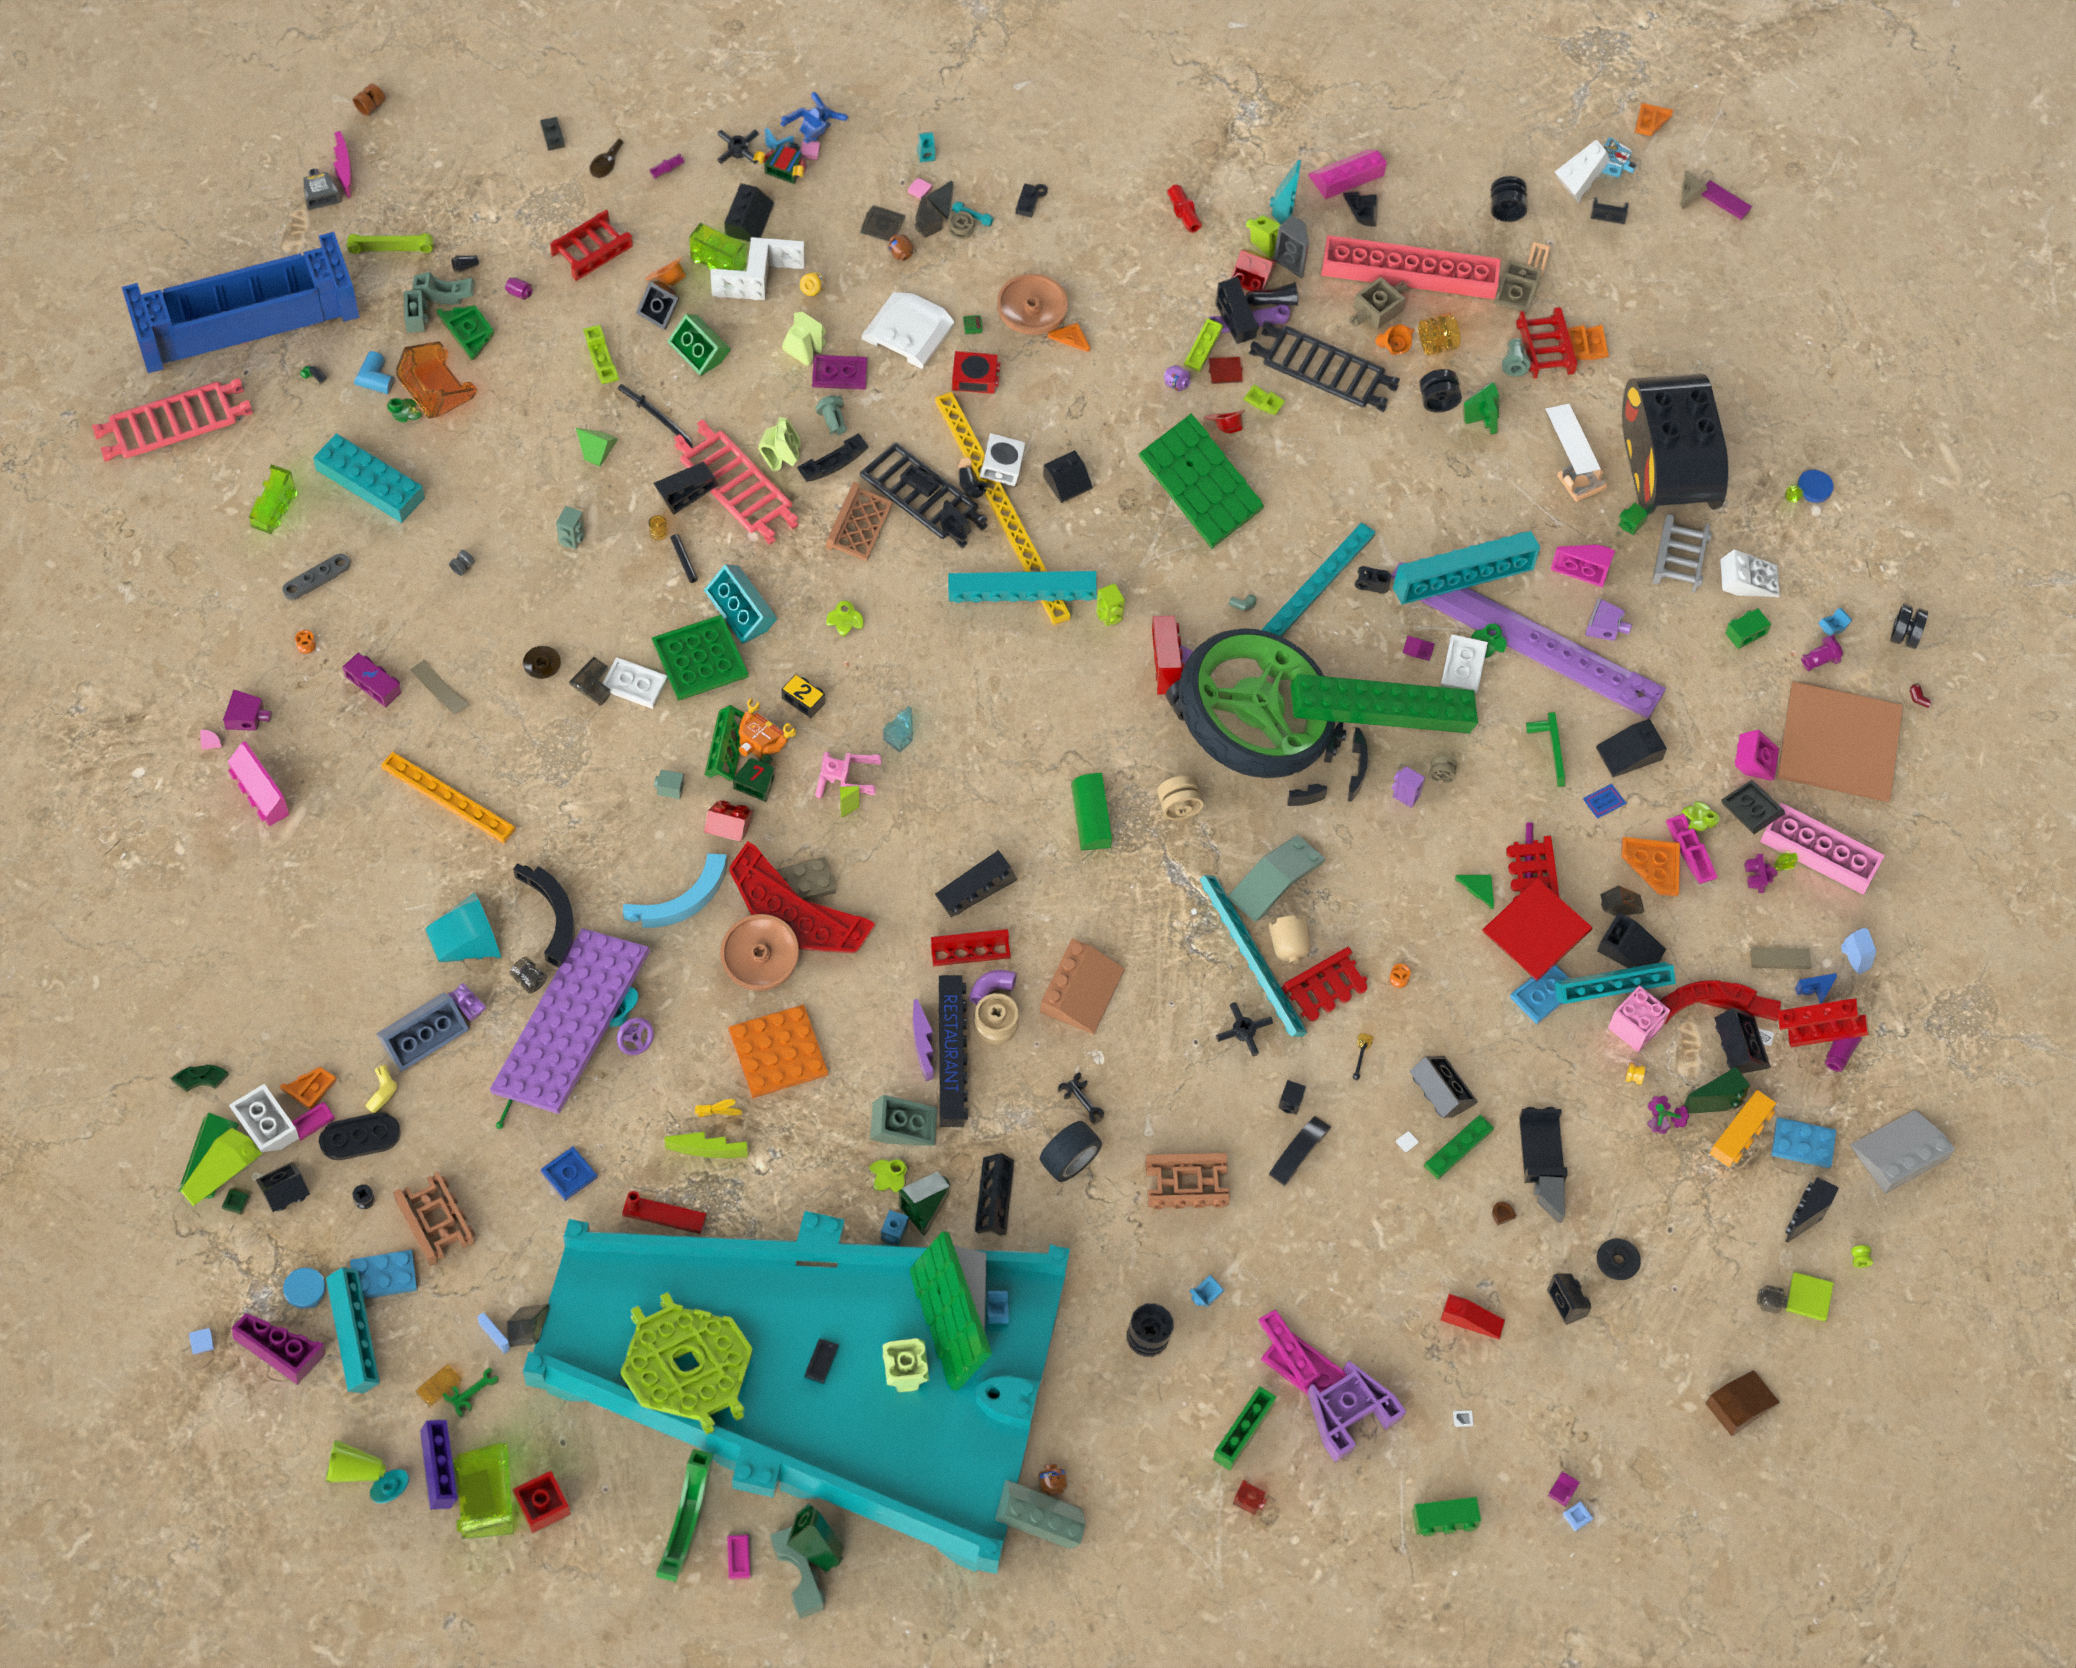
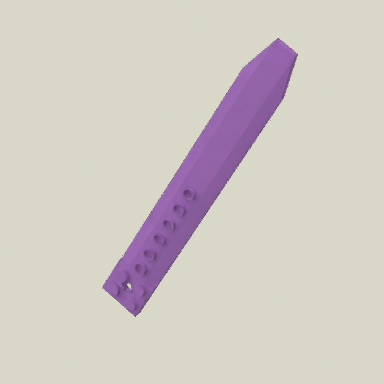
[1391,562,1666,719]

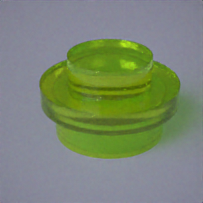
[1785,485,1803,502]

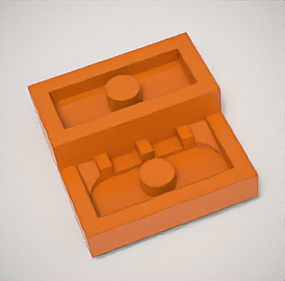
[1567,325,1609,360]

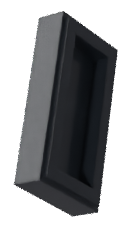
[900,464,940,498]
[804,1338,839,1384]

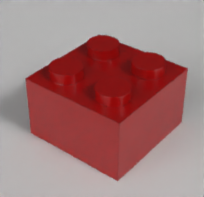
[512,1470,571,1534]

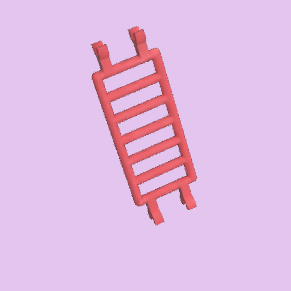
[92,378,253,462]
[674,419,798,545]

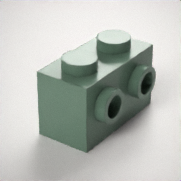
[404,290,428,333]
[556,506,585,549]

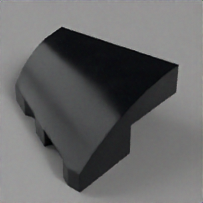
[1343,191,1378,227]

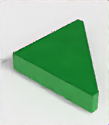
[1455,875,1494,909]

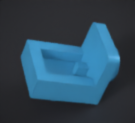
[1818,608,1852,636]
[1190,1275,1225,1307]
[987,1291,1009,1324]

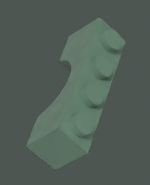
[770,1527,826,1619]

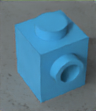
[881,1210,908,1246]

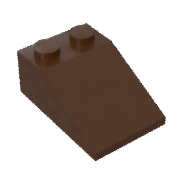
[1705,1370,1780,1436]

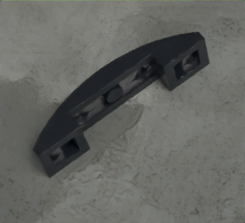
[797,433,868,482]
[1348,727,1368,802]
[1269,1116,1331,1186]

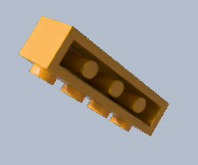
[1710,1090,1777,1168]

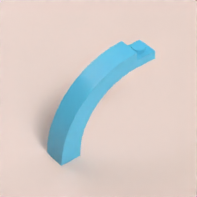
[623,853,727,928]

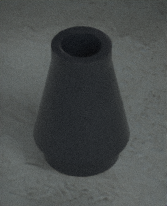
[451,255,479,273]

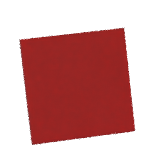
[1482,878,1593,981]

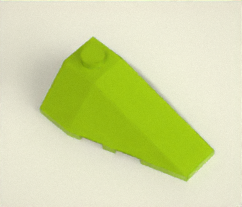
[181,1128,262,1207]

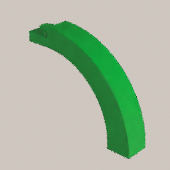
[656,1449,713,1582]

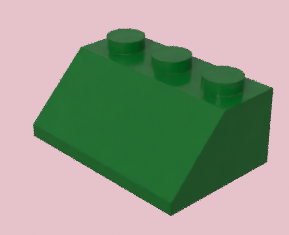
[667,314,731,376]

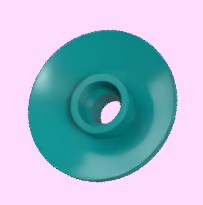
[370,1469,409,1504]

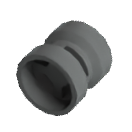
[449,550,475,576]

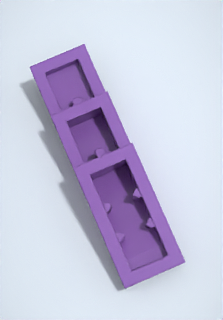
[913,999,934,1081]

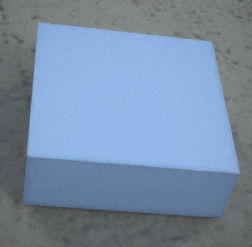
[189,1328,214,1354]
[1563,1502,1593,1532]

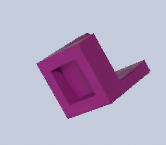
[1403,636,1435,661]
[1548,1471,1580,1507]

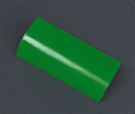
[1071,772,1112,851]
[178,1112,239,1199]

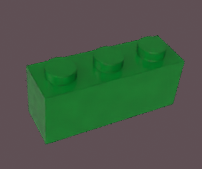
[1412,1497,1481,1537]

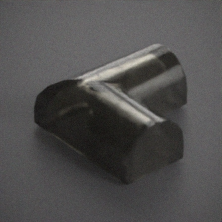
[569,657,611,706]

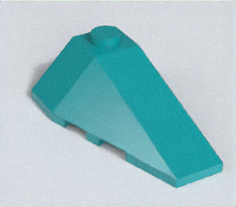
[1269,160,1301,225]

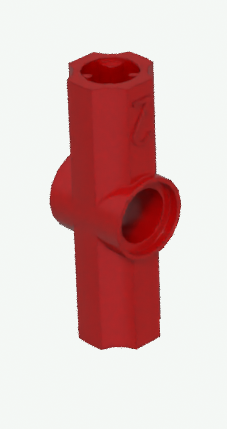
[1167,184,1202,233]

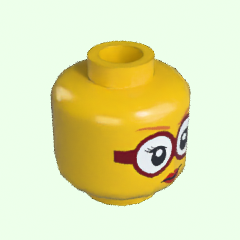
[800,272,825,296]

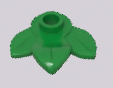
[387,398,422,423]
[1470,623,1507,658]

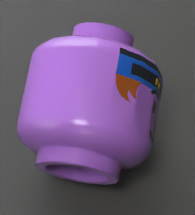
[1164,365,1191,391]

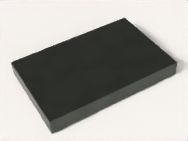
[1721,780,1785,834]

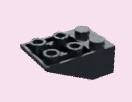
[1597,912,1667,968]
[1785,1177,1839,1243]

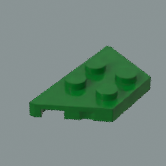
[436,306,494,361]

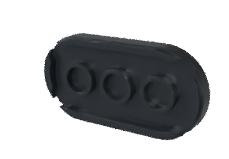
[319,1112,401,1160]

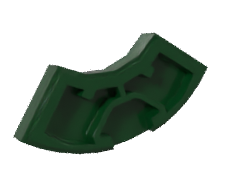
[171,1064,229,1092]

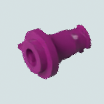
[1801,635,1843,672]

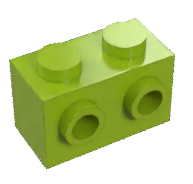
[1096,583,1125,626]

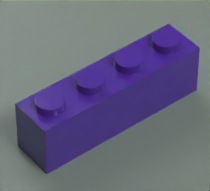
[420,1420,457,1510]

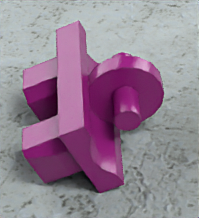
[1744,854,1778,893]

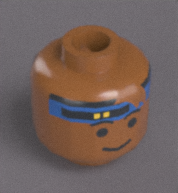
[888,234,914,261]
[1038,1464,1068,1496]

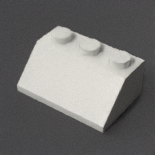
[229,1084,299,1152]

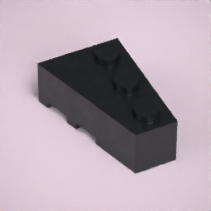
[1215,277,1259,344]
[653,461,719,515]

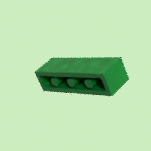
[1213,1386,1277,1471]

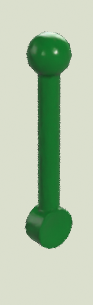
[496,1099,514,1129]

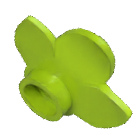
[826,600,863,637]
[1682,801,1719,831]
[869,1159,907,1193]

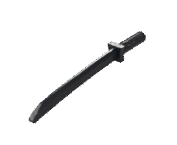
[618,384,692,448]

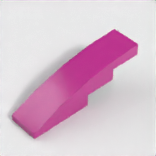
[333,131,352,198]
[1665,814,1718,884]

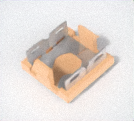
[1557,465,1607,502]

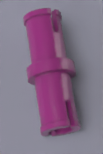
[649,153,685,179]

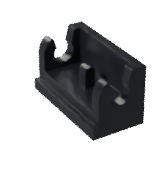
[1590,197,1629,224]

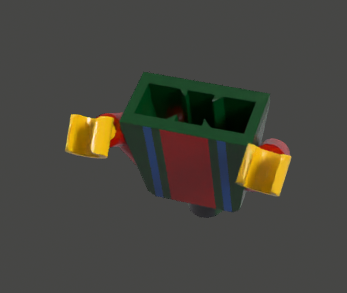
[753,143,807,185]

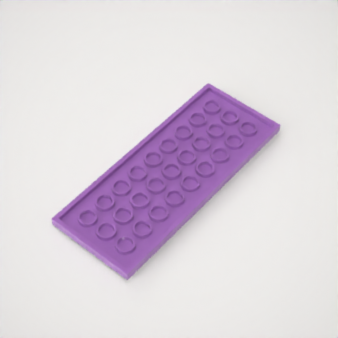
[489,928,650,1114]

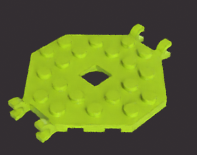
[621,1292,752,1435]

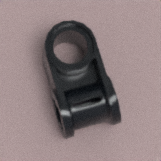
[1355,566,1391,594]

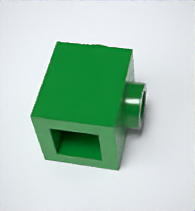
[1618,502,1648,535]

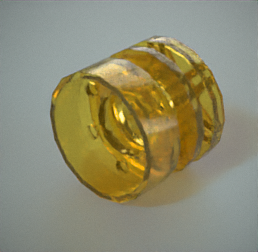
[1418,313,1461,356]

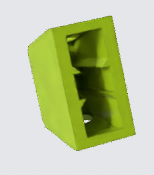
[1246,215,1281,258]

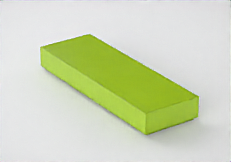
[1184,318,1224,372]

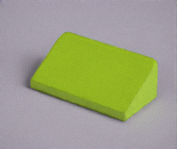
[840,786,859,817]

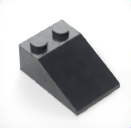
[1596,719,1667,777]

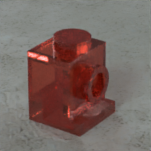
[1233,1480,1267,1515]

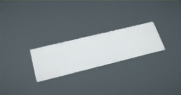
[1546,404,1601,474]

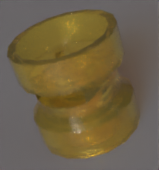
[648,515,668,541]

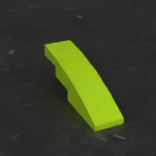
[664,1132,748,1158]

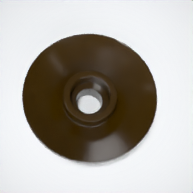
[523,646,561,679]

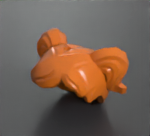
[1375,324,1415,355]

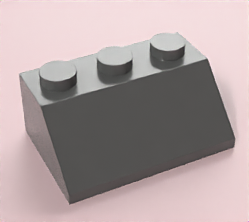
[1274,215,1309,278]

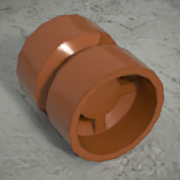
[352,83,386,116]

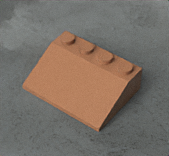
[1040,938,1125,1034]

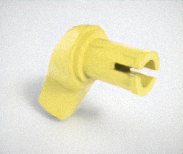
[365,1065,397,1113]

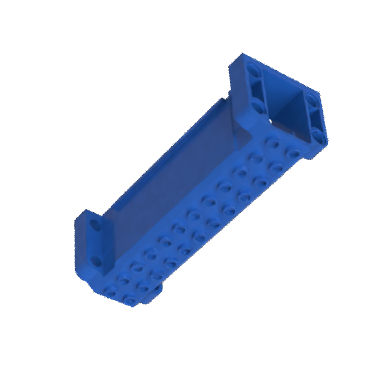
[122,232,359,374]

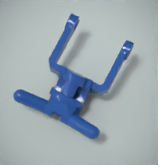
[780,92,848,144]

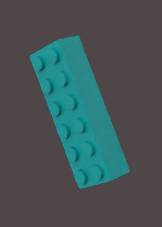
[313,433,425,523]

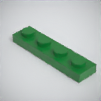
[1424,1115,1494,1180]

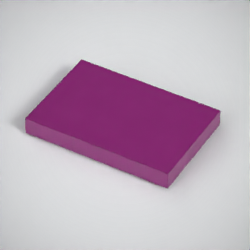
[812,355,867,390]

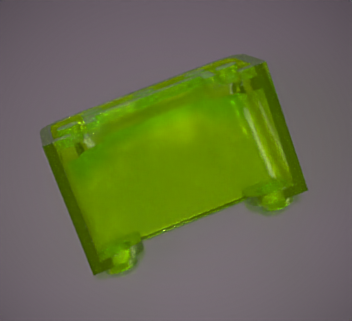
[453,1442,514,1539]

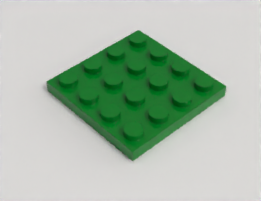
[652,614,748,701]

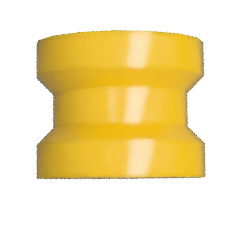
[1625,1062,1646,1085]

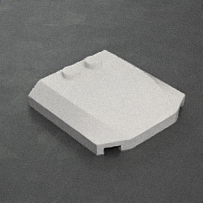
[862,292,954,369]

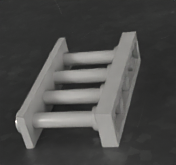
[1652,514,1712,593]

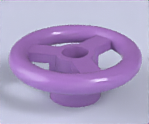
[617,1017,654,1055]

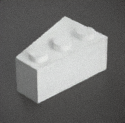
[1555,140,1610,204]

